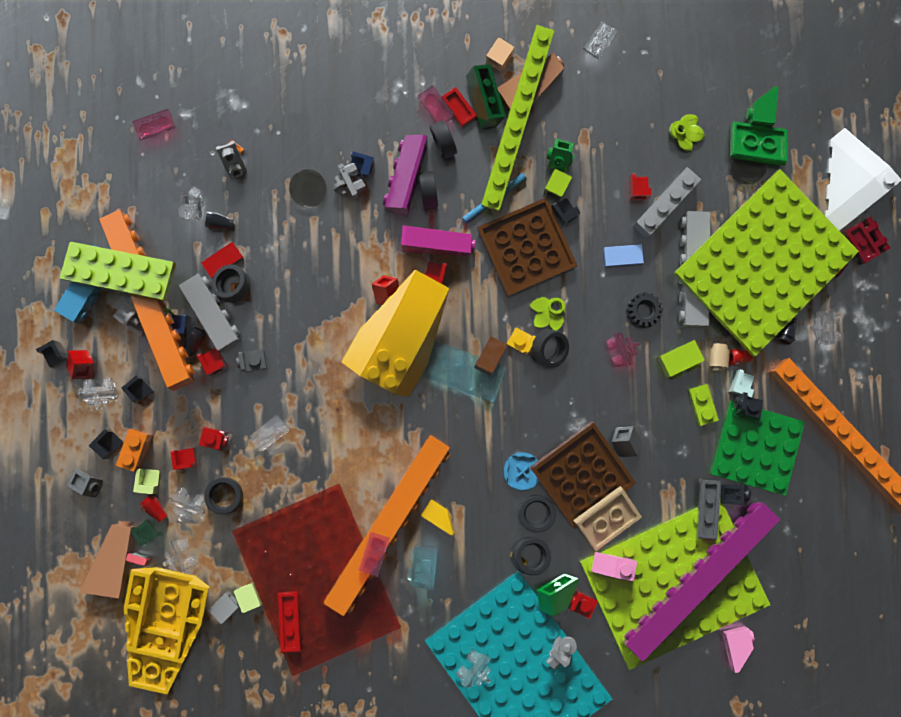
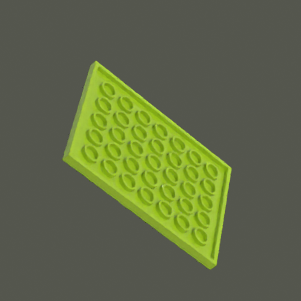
[673,169,859,356]
[580,504,770,670]

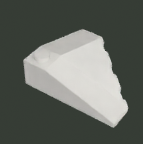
[825,128,901,231]

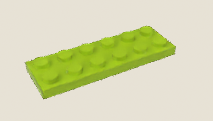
[60,242,177,301]

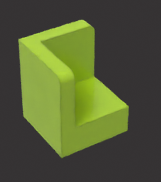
[543,169,572,197]

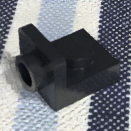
[734,392,763,420]
[720,484,751,505]

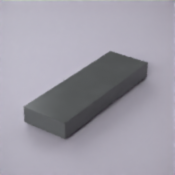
[696,479,721,540]

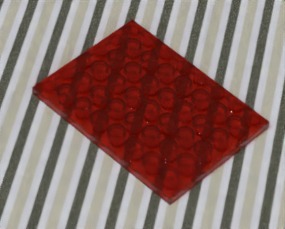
[232,483,401,676]

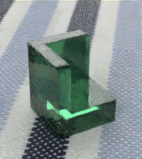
[130,519,163,547]

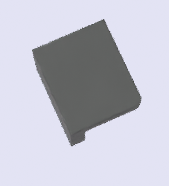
[612,426,642,457]

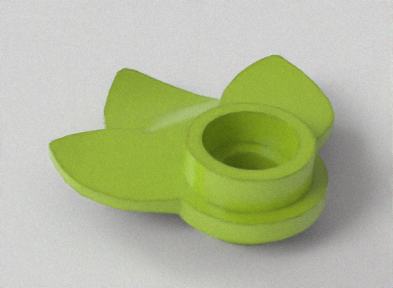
[669,114,705,151]
[530,297,566,331]

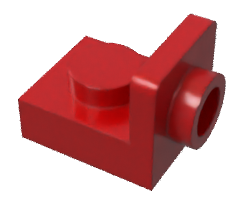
[199,427,229,451]
[568,591,598,619]

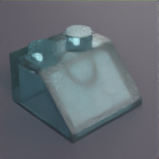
[408,544,438,590]

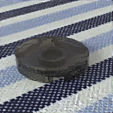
[729,158,768,184]
[289,169,327,208]

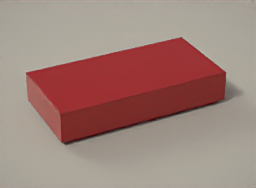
[441,87,477,129]
[201,242,244,279]

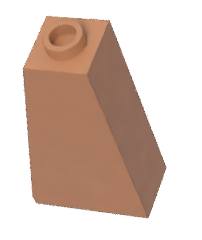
[497,53,564,113]
[80,521,136,599]

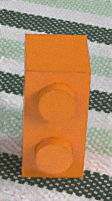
[116,429,153,472]

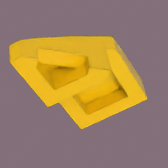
[421,499,455,537]

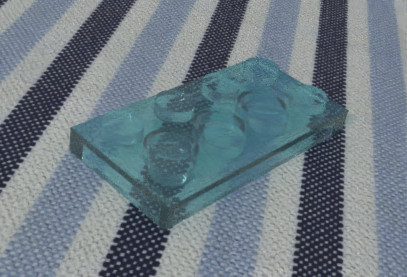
[422,341,507,403]

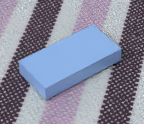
[603,244,644,267]

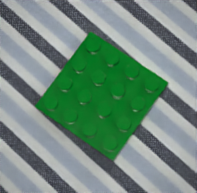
[710,400,805,496]

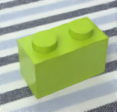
[657,340,705,379]

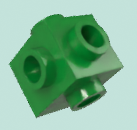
[546,139,575,172]

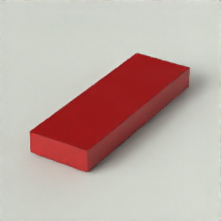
[278,591,301,653]

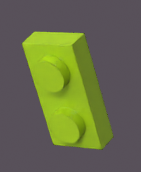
[688,384,719,426]

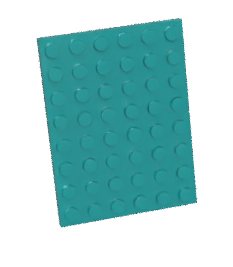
[425,571,612,717]

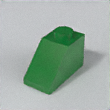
[746,86,779,127]
[537,573,579,616]

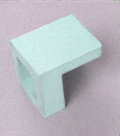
[729,369,754,397]

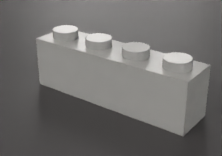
[633,167,701,239]
[179,273,241,352]

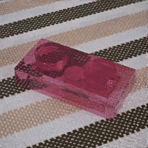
[418,85,455,123]
[132,109,176,141]
[358,532,390,577]

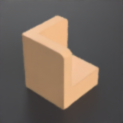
[486,38,514,71]

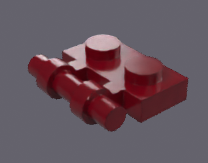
[843,216,891,265]

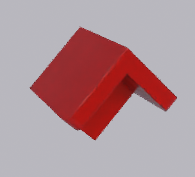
[629,174,652,200]
[424,262,447,284]
[371,275,399,305]
[197,348,228,376]
[66,350,94,380]
[170,448,197,470]

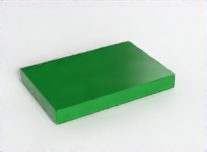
[730,121,788,166]

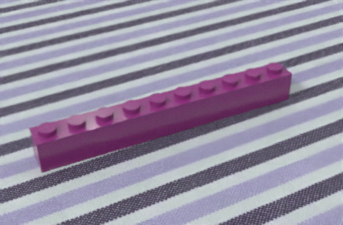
[623,502,780,662]

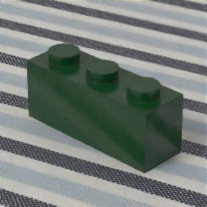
[466,64,506,128]

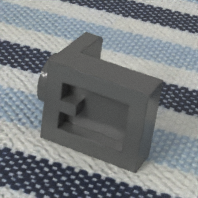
[236,349,267,372]
[67,469,103,498]

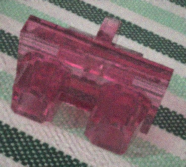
[606,332,640,367]

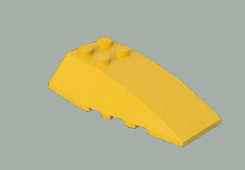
[342,270,449,397]
[124,567,209,694]

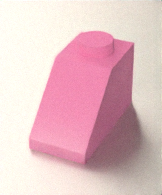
[592,552,637,581]
[722,626,755,673]

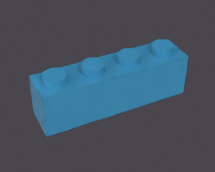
[54,245,103,324]

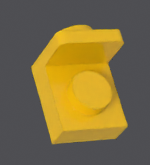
[507,328,535,355]

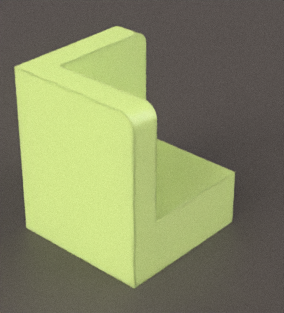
[133,469,160,494]
[234,582,263,613]

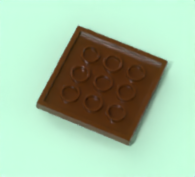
[477,197,578,297]
[530,421,636,530]

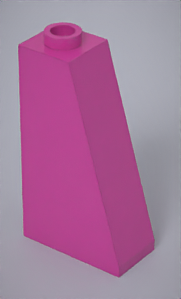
[401,226,475,257]

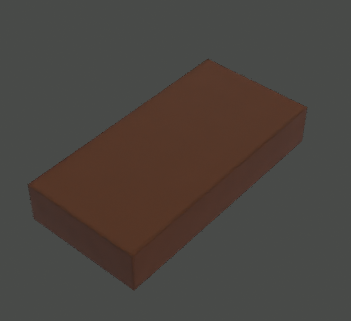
[474,337,508,376]

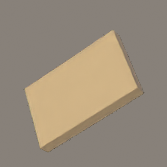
[573,486,642,552]

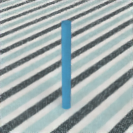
[462,173,527,224]

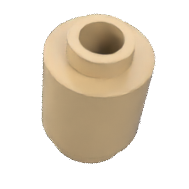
[709,343,730,372]

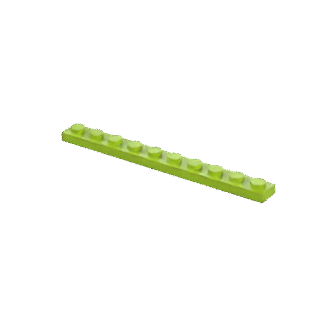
[481,25,555,212]

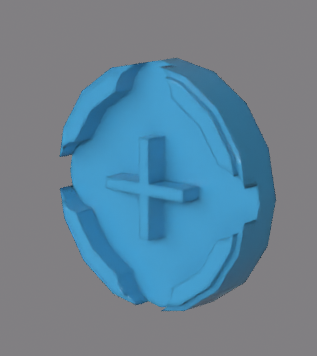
[503,452,539,491]

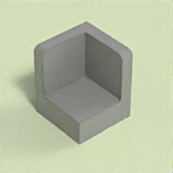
[208,591,239,624]

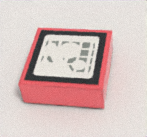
[126,552,152,566]

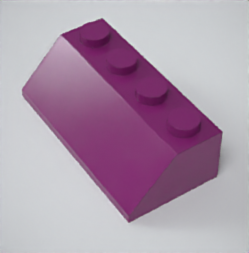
[383,135,428,217]

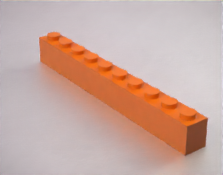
[99,209,195,391]
[769,358,901,514]
[323,435,450,616]

